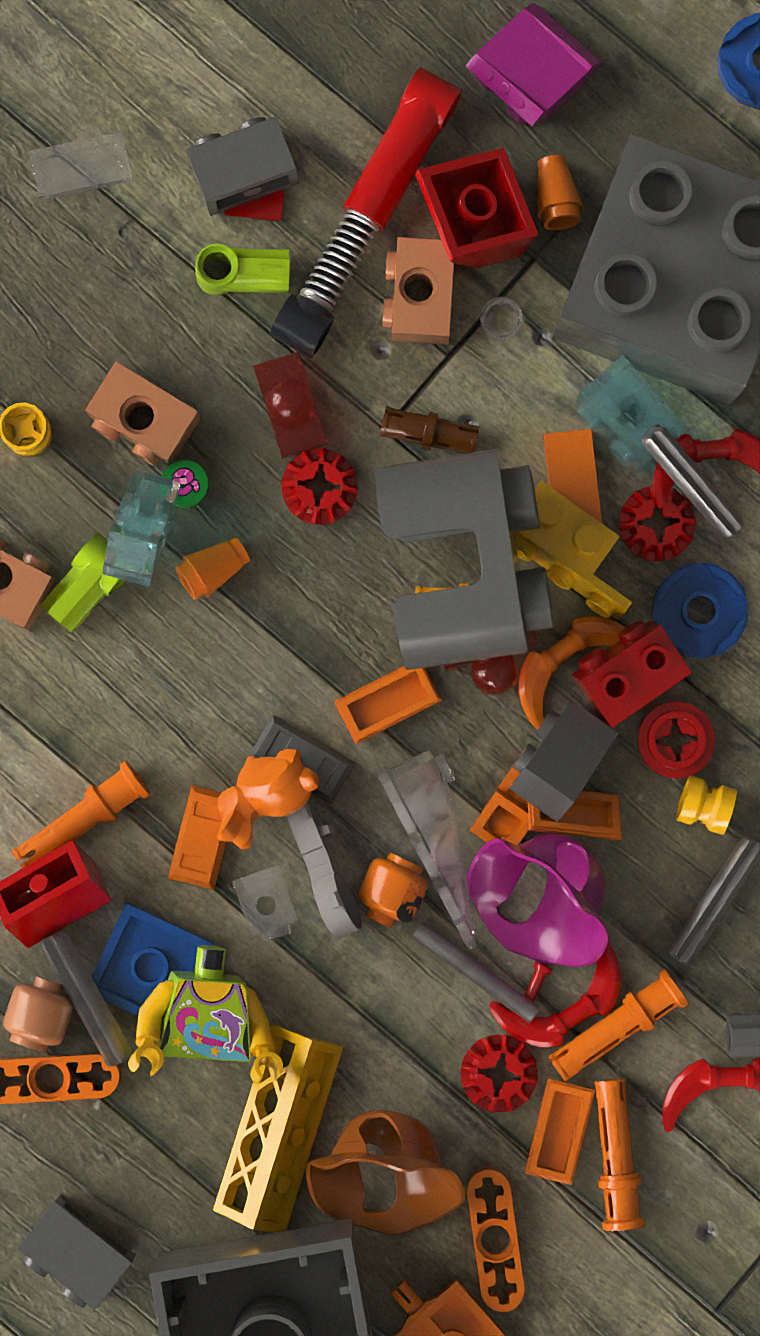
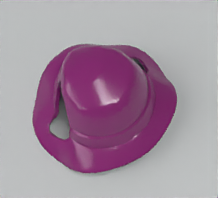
[467,833,609,967]

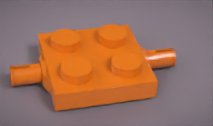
[389,1278,507,1336]

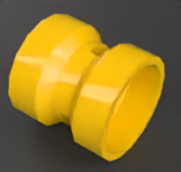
[0,402,52,457]
[676,775,737,835]

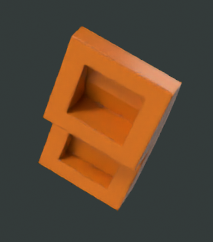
[469,746,529,845]

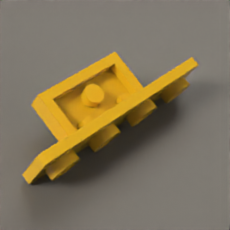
[514,480,632,620]

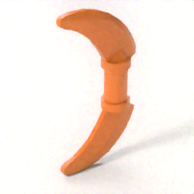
[518,616,626,730]

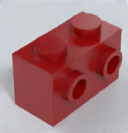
[571,620,692,728]
[0,840,112,948]

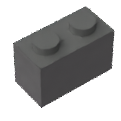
[186,116,299,216]
[509,700,619,822]
[18,1194,136,1310]

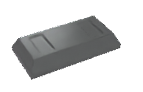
[249,715,355,804]

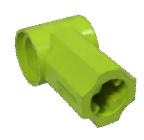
[195,243,290,296]
[40,533,136,633]

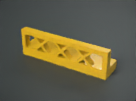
[213,1024,343,1232]

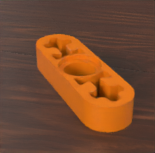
[0,1052,122,1104]
[466,1166,525,1312]

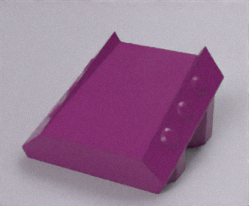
[465,3,601,127]

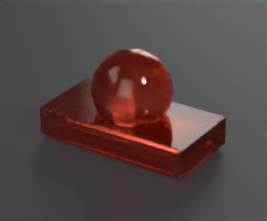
[253,352,328,459]
[442,631,539,696]

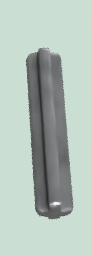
[641,424,743,538]
[668,836,760,966]
[41,931,132,1067]

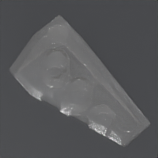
[377,750,477,950]

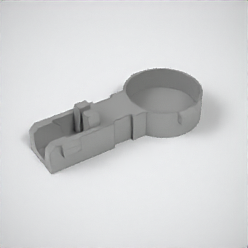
[287,799,362,939]

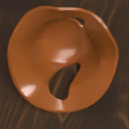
[306,1110,465,1235]

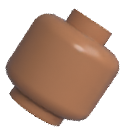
[3,976,74,1052]

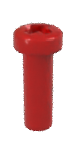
[524,961,552,1002]

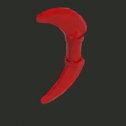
[653,429,760,509]
[489,941,621,1047]
[662,1058,760,1132]

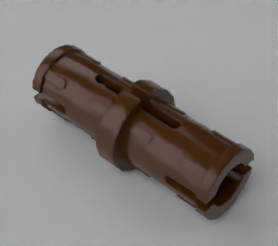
[380,406,480,454]

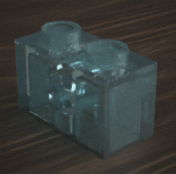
[576,355,687,472]
[102,470,181,587]

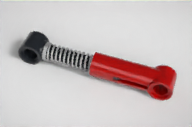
[270,67,463,359]

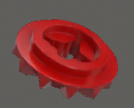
[281,448,358,525]
[619,485,696,562]
[637,701,715,779]
[460,1034,538,1113]

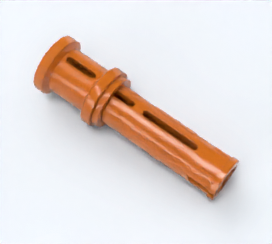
[11,760,151,868]
[548,968,689,1082]
[594,1079,646,1231]

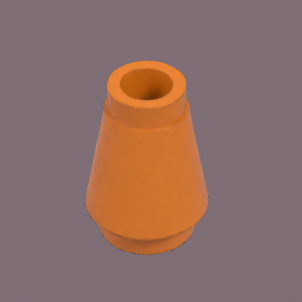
[537,155,584,230]
[175,537,250,600]

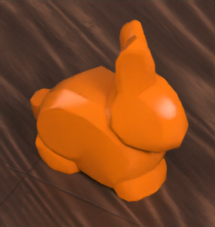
[217,749,320,850]

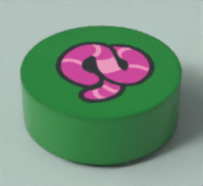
[160,460,209,509]

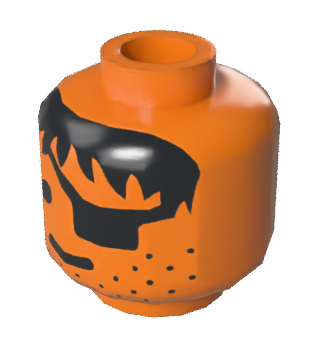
[357,852,429,928]

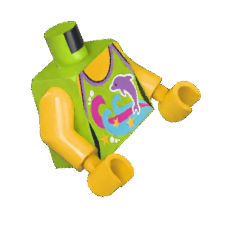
[128,945,283,1084]

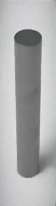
[412,922,541,1024]

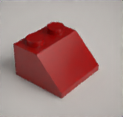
[415,147,539,268]

